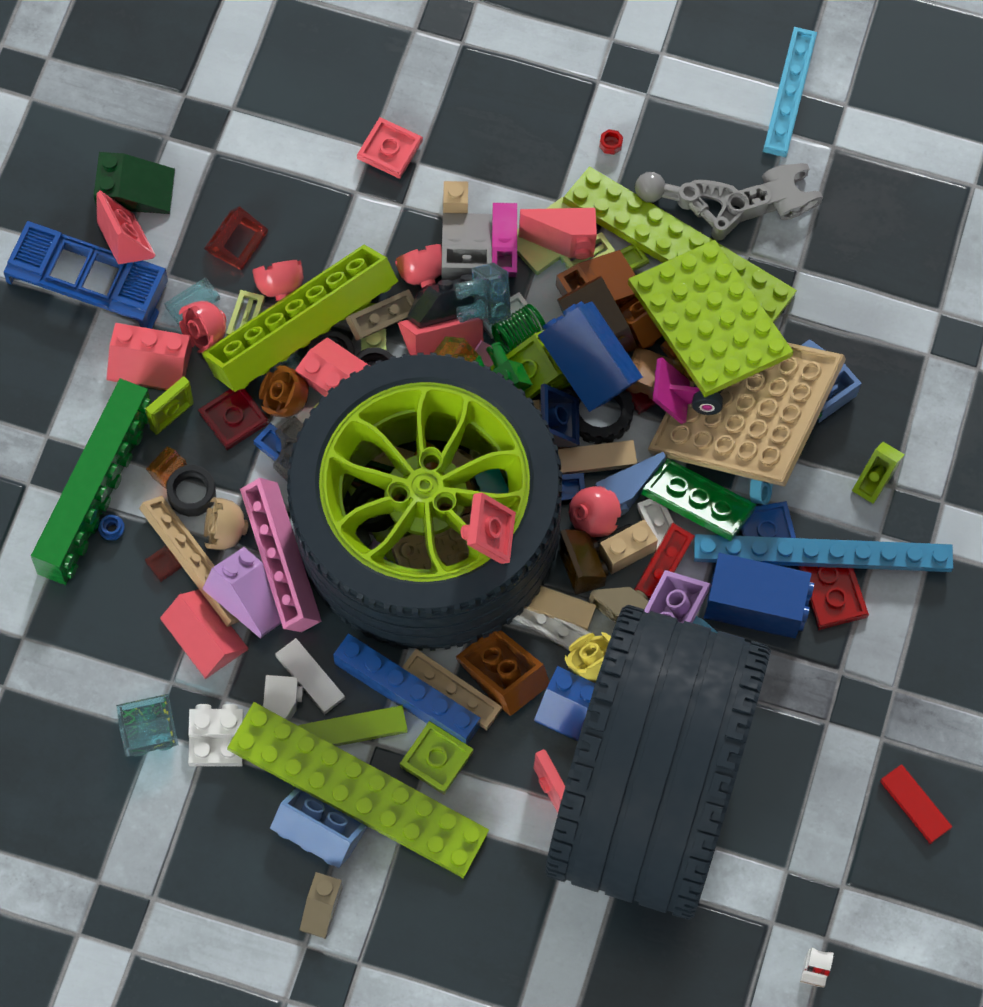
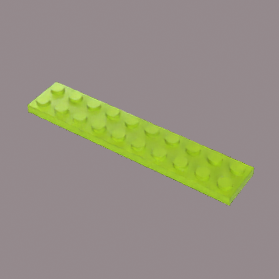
[562,166,797,323]
[227,702,489,878]

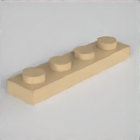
[402,649,502,730]

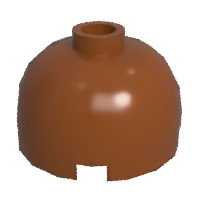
[259,365,309,418]

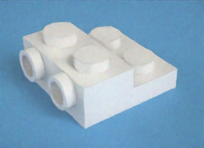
[188,704,244,766]

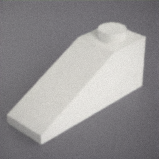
[263,675,303,721]

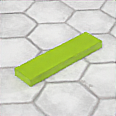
[298,705,408,746]

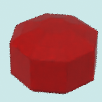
[599,129,623,155]

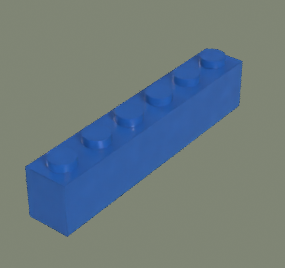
[333,633,481,745]

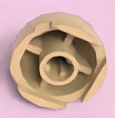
[204,497,248,550]

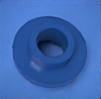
[98,515,125,540]

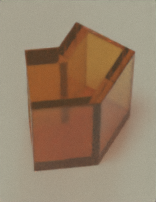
[146,447,187,489]

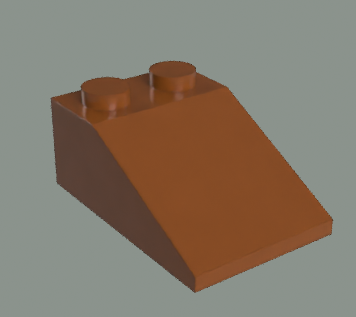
[456,630,550,716]

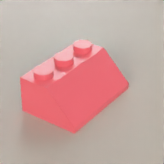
[107,323,192,391]
[295,337,370,397]

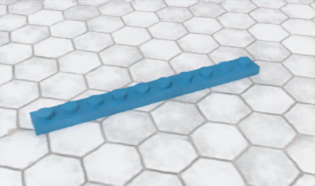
[694,534,953,572]

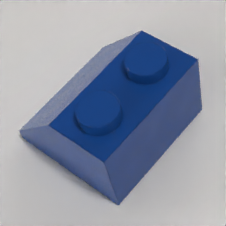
[534,666,596,741]

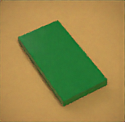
[642,458,756,541]

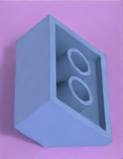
[270,788,368,868]

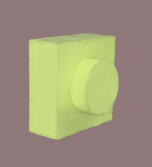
[361,329,387,351]

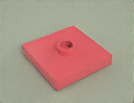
[357,117,423,179]
[534,749,565,813]

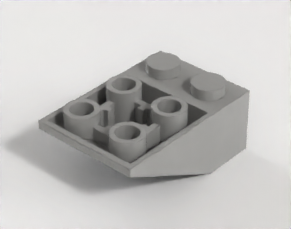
[441,213,492,282]

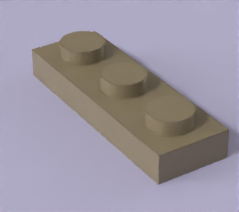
[345,289,414,341]

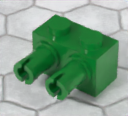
[468,342,533,391]

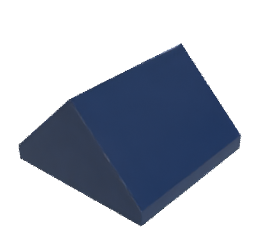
[539,383,580,447]

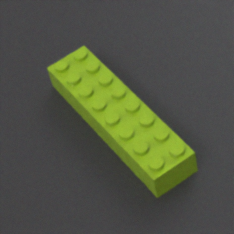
[202,244,398,392]

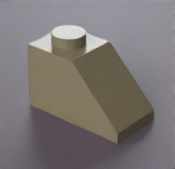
[589,587,649,623]
[300,872,343,939]

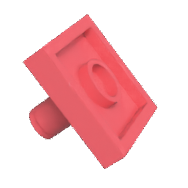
[461,492,516,564]

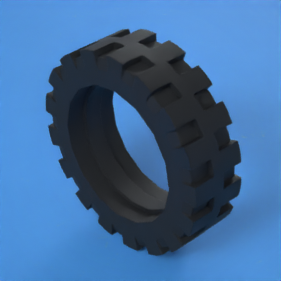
[570,389,634,444]

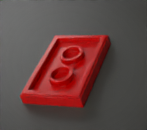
[797,566,869,630]

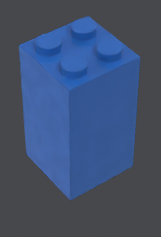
[538,301,643,412]
[704,553,814,638]

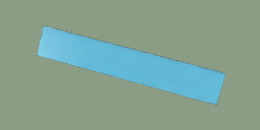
[763,27,817,157]

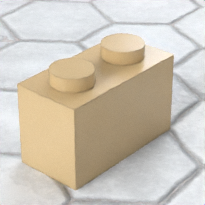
[598,519,658,575]

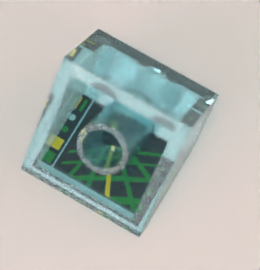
[116,694,179,757]

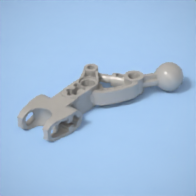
[635,163,823,240]

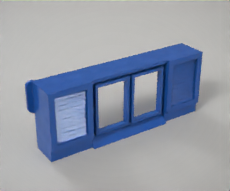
[3,221,168,329]

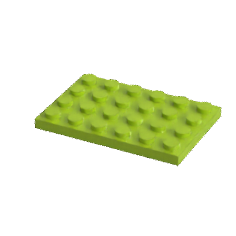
[628,240,793,397]

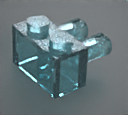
[455,263,511,325]

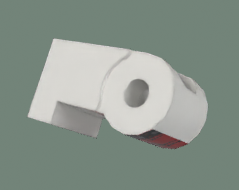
[800,947,834,988]

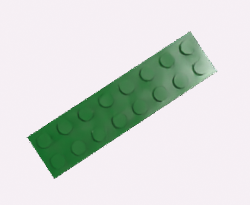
[31,378,152,585]

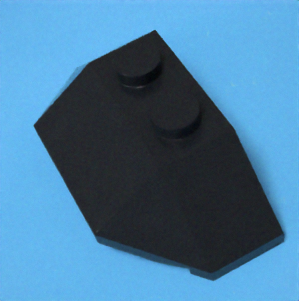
[408,274,508,328]

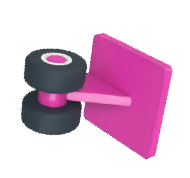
[653,357,724,424]

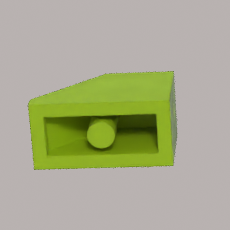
[852,442,905,504]

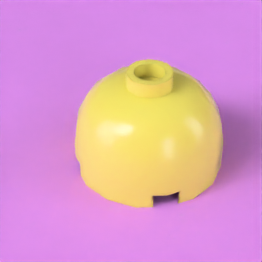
[565,632,611,683]

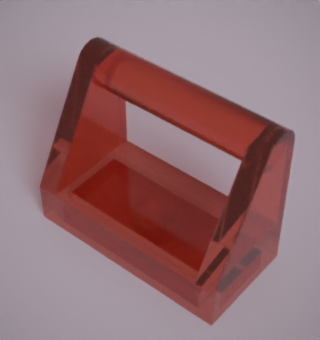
[204,206,268,270]

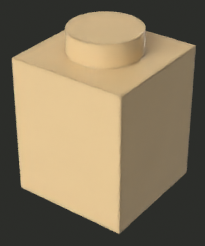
[443,181,468,213]

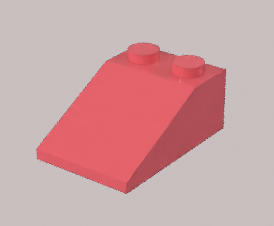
[518,208,597,260]

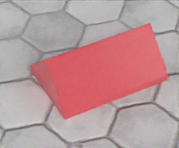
[97,191,156,264]
[398,314,483,357]
[160,590,248,679]

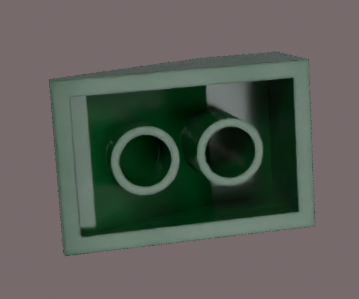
[94,152,175,214]

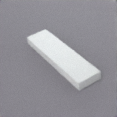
[514,608,590,650]

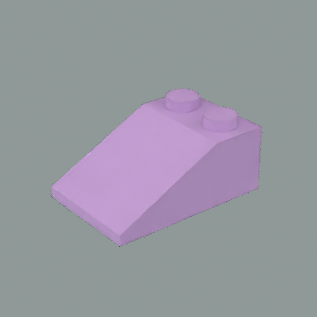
[203,547,281,638]

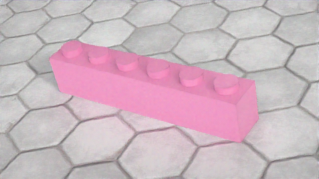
[240,478,322,632]

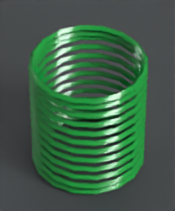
[491,304,546,355]

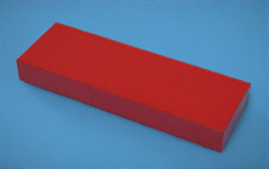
[634,523,695,600]
[880,764,952,844]

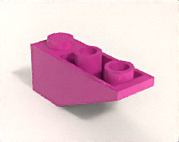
[491,203,517,277]

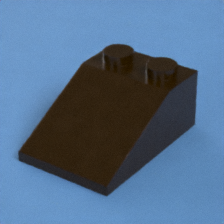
[557,276,638,354]

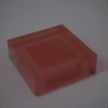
[145,546,182,582]

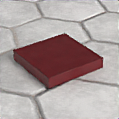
[198,388,269,451]

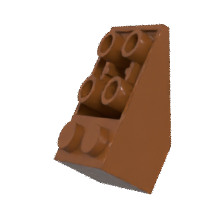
[556,250,636,306]

